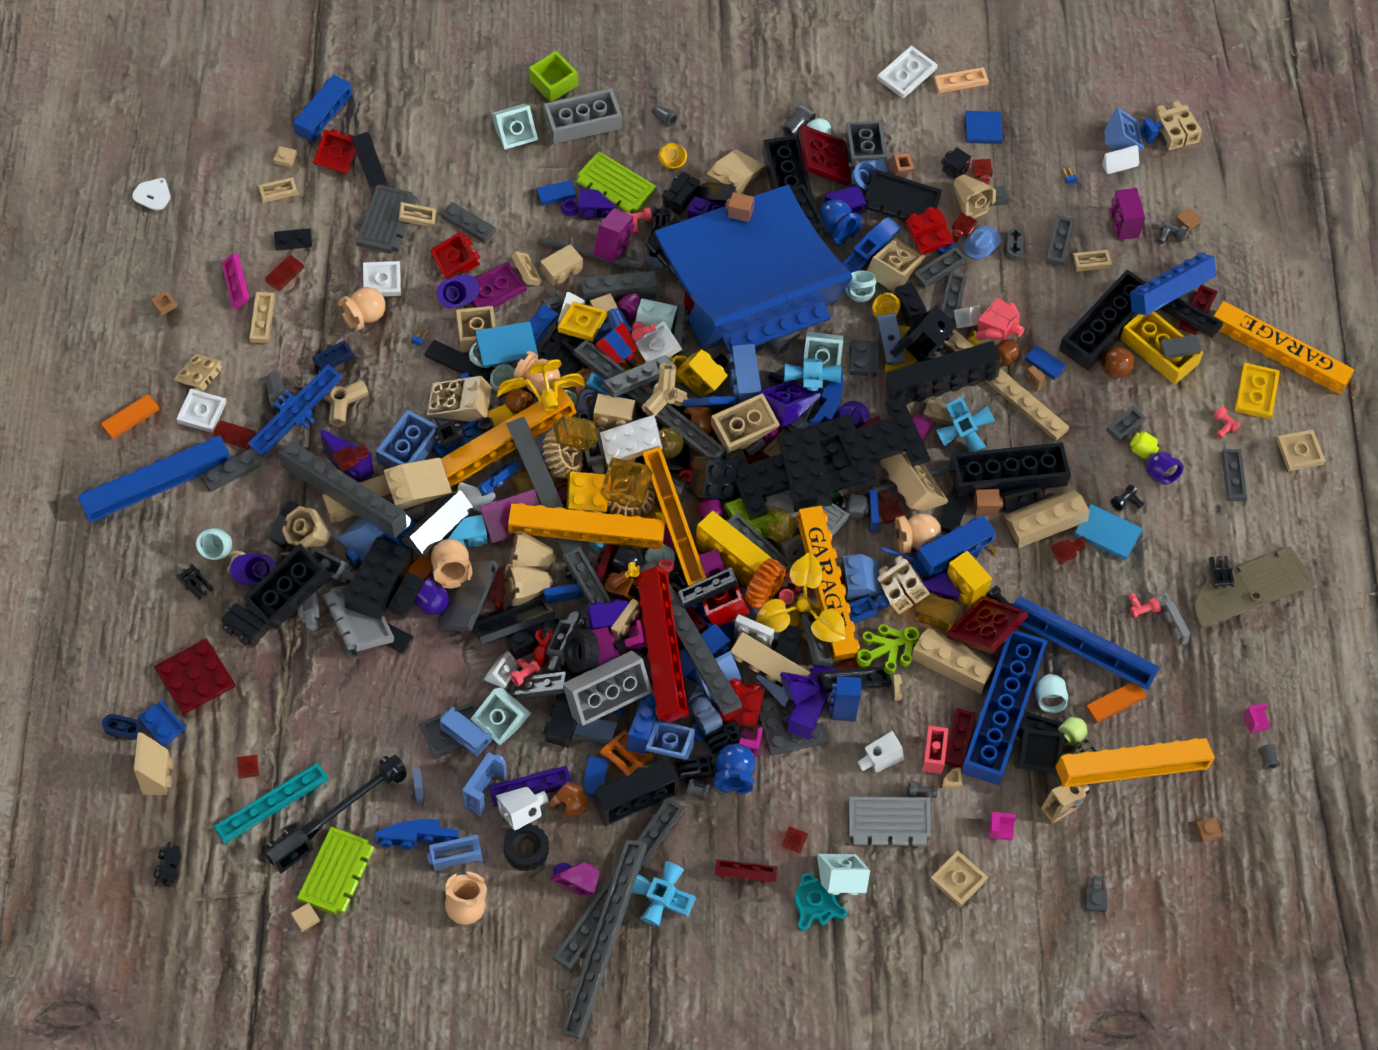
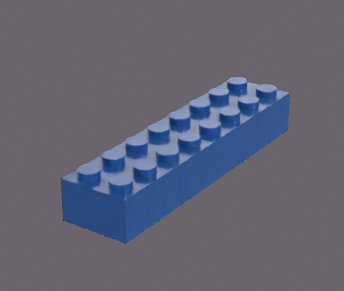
[961,630,1048,785]

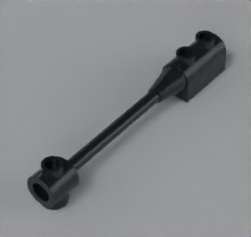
[264,755,407,874]

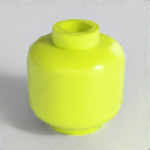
[1130,431,1159,459]

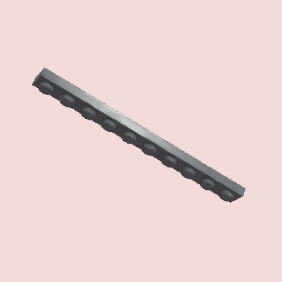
[573,339,726,457]
[639,560,742,715]
[553,797,684,971]
[561,840,647,1040]

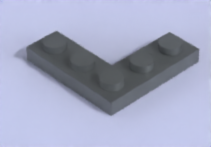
[758,696,828,756]

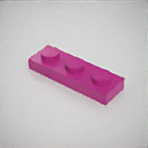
[222,253,249,309]

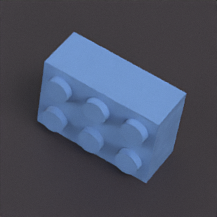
[728,344,761,404]
[376,409,439,469]

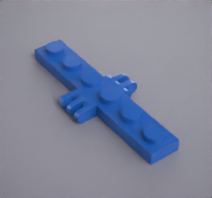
[248,364,343,458]

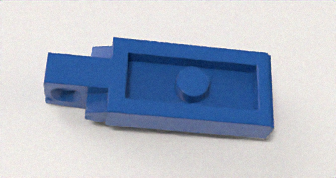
[477,461,521,496]

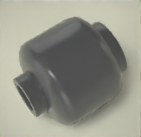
[841,494,870,520]

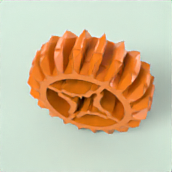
[745,558,786,610]

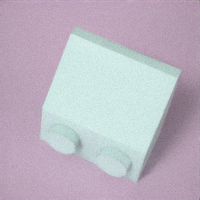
[491,104,538,150]
[633,298,677,340]
[804,332,843,368]
[471,688,531,745]
[817,854,870,895]

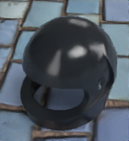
[609,545,644,574]

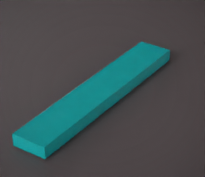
[213,762,329,845]

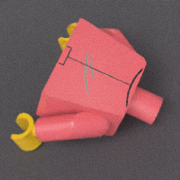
[968,297,1025,345]

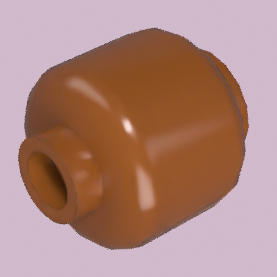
[995,339,1019,366]
[505,389,533,414]

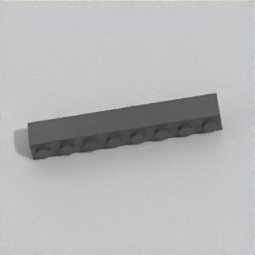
[278,441,408,538]

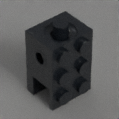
[890,305,957,364]

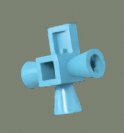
[784,359,841,391]
[936,397,995,452]
[632,862,696,927]

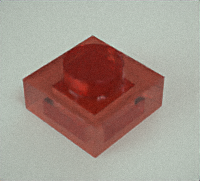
[237,755,259,779]
[782,826,808,854]

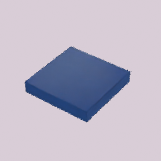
[965,111,1002,144]
[684,396,737,407]

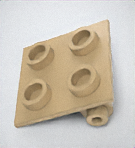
[173,354,222,392]

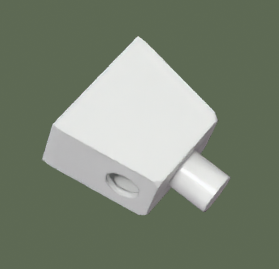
[857,731,904,773]
[496,787,548,831]

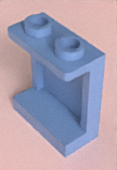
[462,752,507,816]

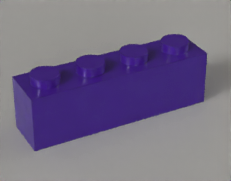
[786,665,838,740]

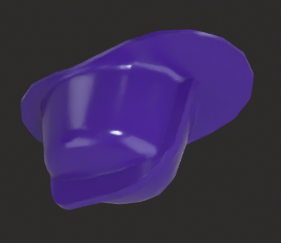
[437,274,480,309]
[835,401,869,428]
[230,554,276,585]

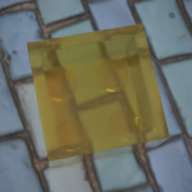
[600,457,653,508]

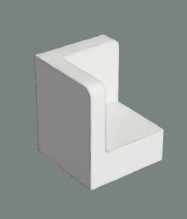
[954,305,982,328]

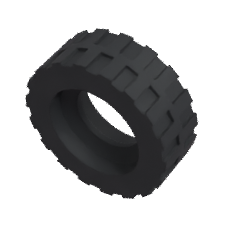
[565,629,600,673]
[504,823,549,871]

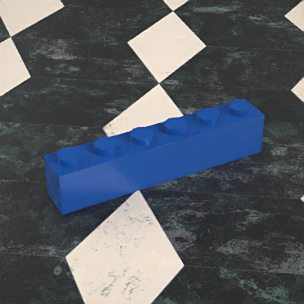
[1130,252,1216,315]

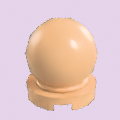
[338,287,386,332]
[513,351,561,395]
[895,513,942,554]
[431,539,473,589]
[445,872,487,925]

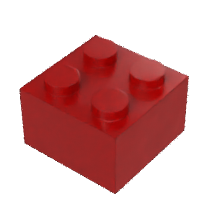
[702,580,750,627]

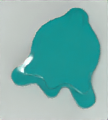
[794,873,847,931]

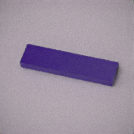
[489,766,572,807]

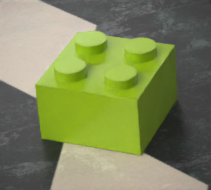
[529,51,578,102]

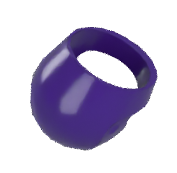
[1146,451,1184,485]
[414,578,449,615]

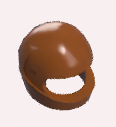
[1101,347,1135,379]
[683,406,714,436]
[549,781,589,817]

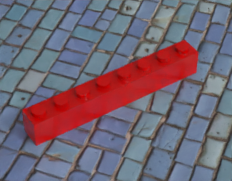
[637,566,689,723]

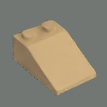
[706,149,765,194]
[867,238,925,292]
[711,393,780,454]
[384,458,452,510]
[134,733,173,795]

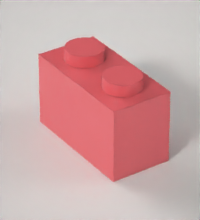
[922,726,948,774]

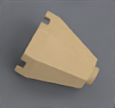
[953,174,996,219]
[282,506,331,547]
[509,531,556,570]
[504,564,553,606]

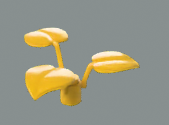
[497,360,585,411]
[756,553,846,642]

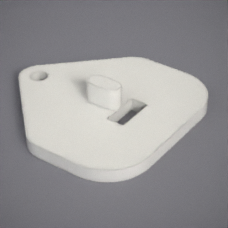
[132,178,171,211]

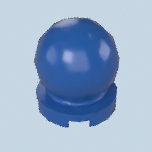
[818,199,863,245]
[714,743,756,794]

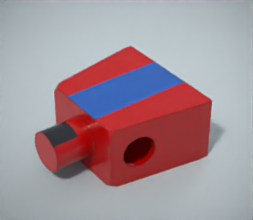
[595,322,639,368]

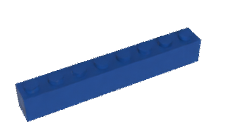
[78,436,231,523]
[1013,596,1160,690]

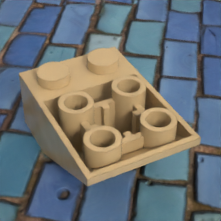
[427,376,492,422]

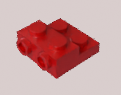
[313,129,357,175]
[905,207,954,256]
[430,231,481,280]
[718,678,765,728]

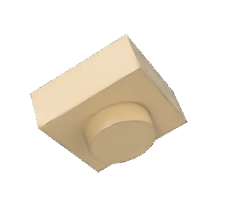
[273,146,297,168]

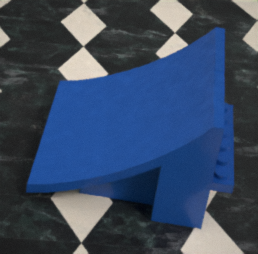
[654,185,853,354]

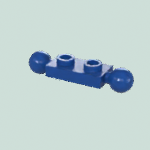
[849,594,890,624]

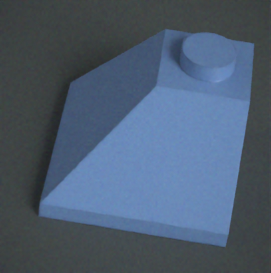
[1104,107,1144,151]
[336,516,389,562]

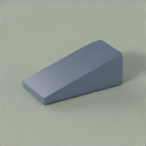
[756,675,792,709]
[573,719,618,745]

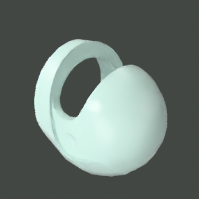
[846,271,877,303]
[196,528,232,560]
[1035,674,1068,713]

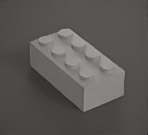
[544,88,622,144]
[562,651,652,726]

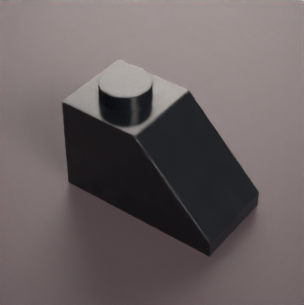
[269,500,300,548]

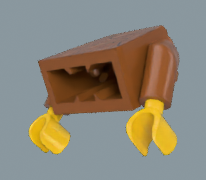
[602,562,640,607]

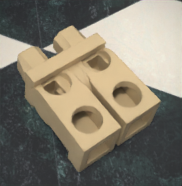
[1155,101,1202,150]
[877,556,930,615]

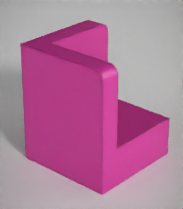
[625,620,647,651]
[1243,703,1270,734]
[739,727,763,757]
[989,812,1016,840]

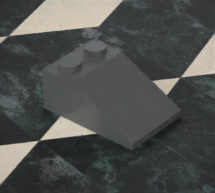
[846,121,887,161]

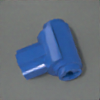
[594,308,632,343]

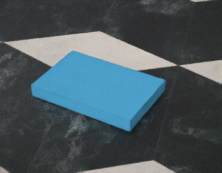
[475,321,538,368]
[1074,504,1143,560]

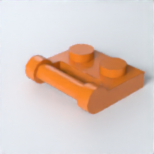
[599,730,654,776]

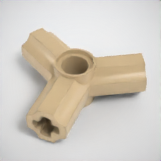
[641,363,688,417]
[322,380,369,427]

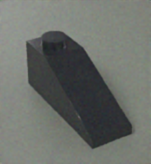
[506,618,559,660]
[766,625,804,687]

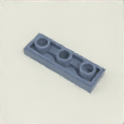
[877,314,906,365]

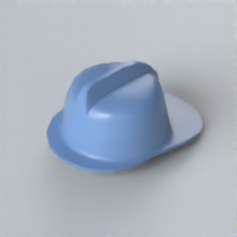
[851,160,888,190]
[964,226,1001,259]

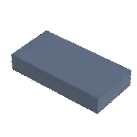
[413,769,425,804]

